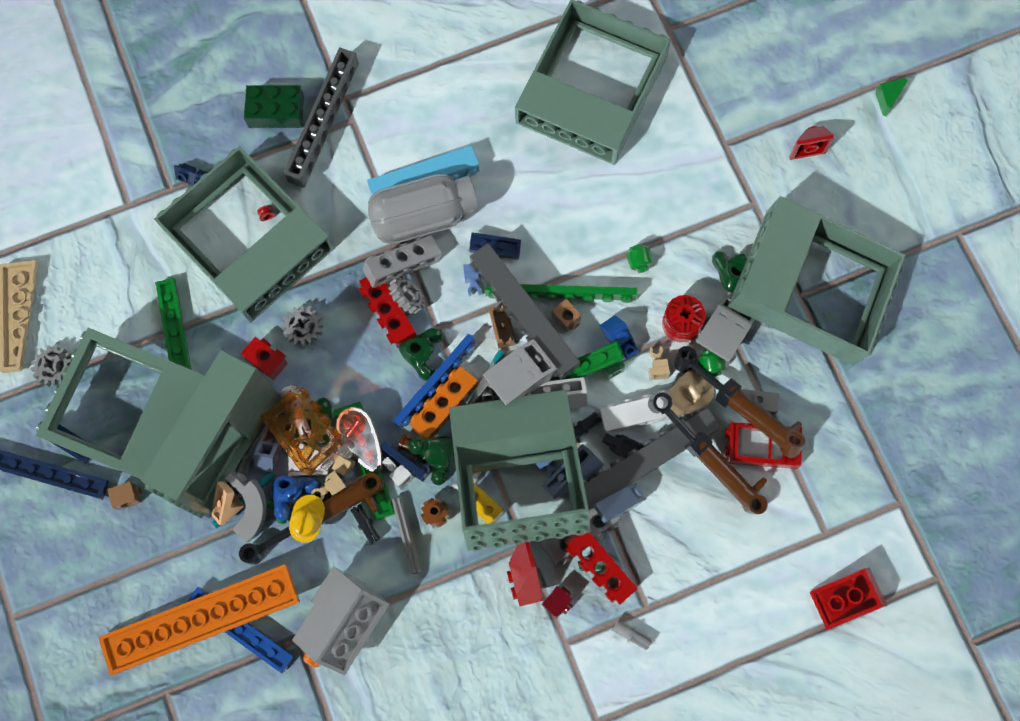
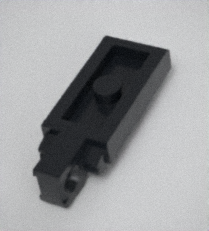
[602,433,643,459]

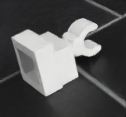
[382,457,414,490]

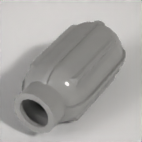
[368,174,479,244]

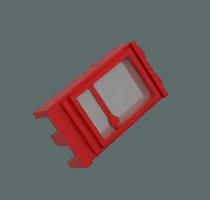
[724,421,802,469]

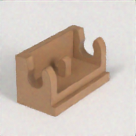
[489,305,517,349]

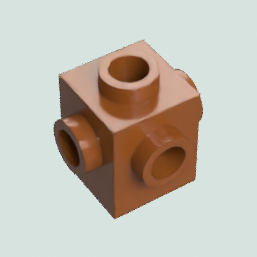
[421,498,450,528]

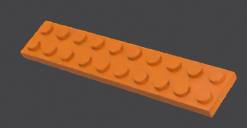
[98,564,300,676]

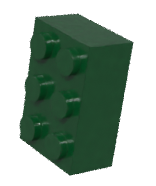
[244,85,304,128]

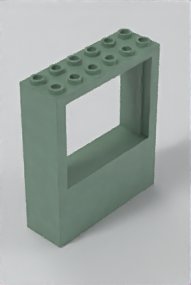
[515,0,671,165]
[154,146,334,323]
[728,196,905,365]
[35,327,205,479]
[140,350,281,519]
[449,390,591,551]

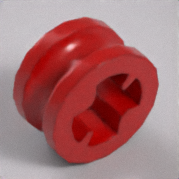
[257,205,276,221]

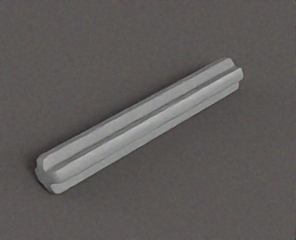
[392,497,421,574]

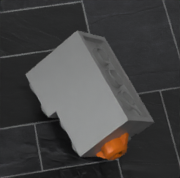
[292,566,390,676]

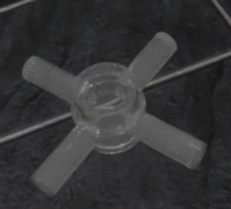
[320,419,362,471]

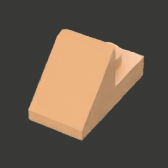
[211,481,244,526]

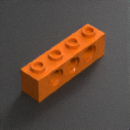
[410,366,479,438]

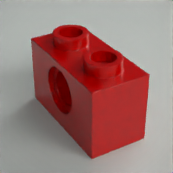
[241,336,288,381]

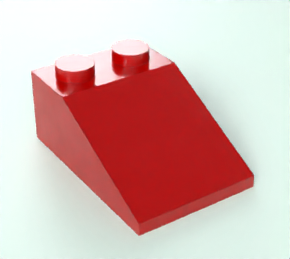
[507,542,543,607]
[810,568,888,630]

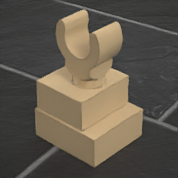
[648,346,670,380]
[325,452,356,482]
[311,471,346,500]

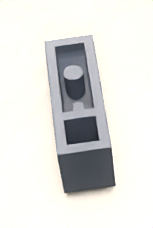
[253,411,291,473]
[542,444,604,499]
[593,483,647,523]

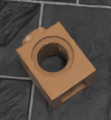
[552,299,581,332]
[107,481,142,510]

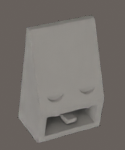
[696,294,755,362]
[483,339,557,406]

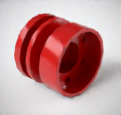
[662,295,706,343]

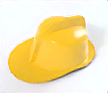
[289,495,325,542]

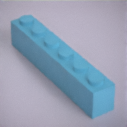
[367,145,480,195]

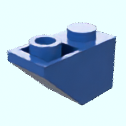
[600,315,639,362]

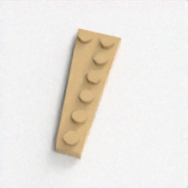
[0,260,38,373]

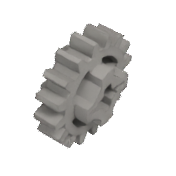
[388,276,425,314]
[282,305,324,347]
[30,345,72,387]

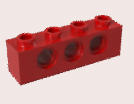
[358,277,416,348]
[564,532,638,605]

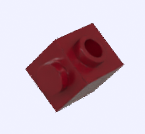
[542,586,573,619]

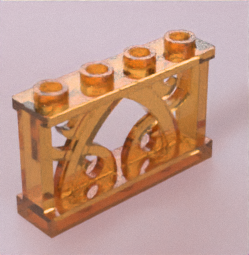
[260,385,344,476]

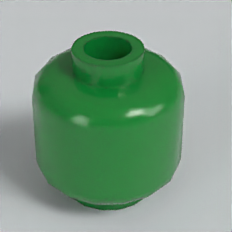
[626,244,653,273]
[698,350,726,377]

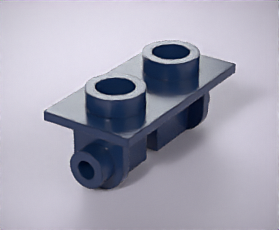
[174,163,208,185]

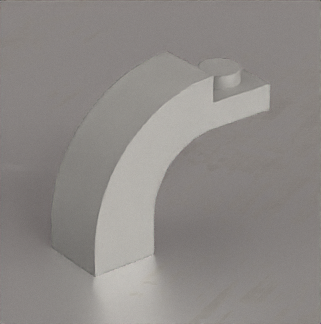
[225,471,267,543]

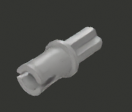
[612,619,652,650]

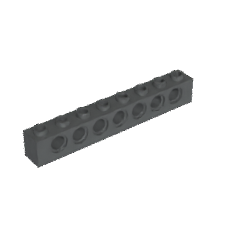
[284,47,359,188]

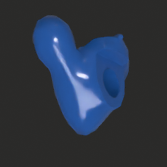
[271,475,321,521]

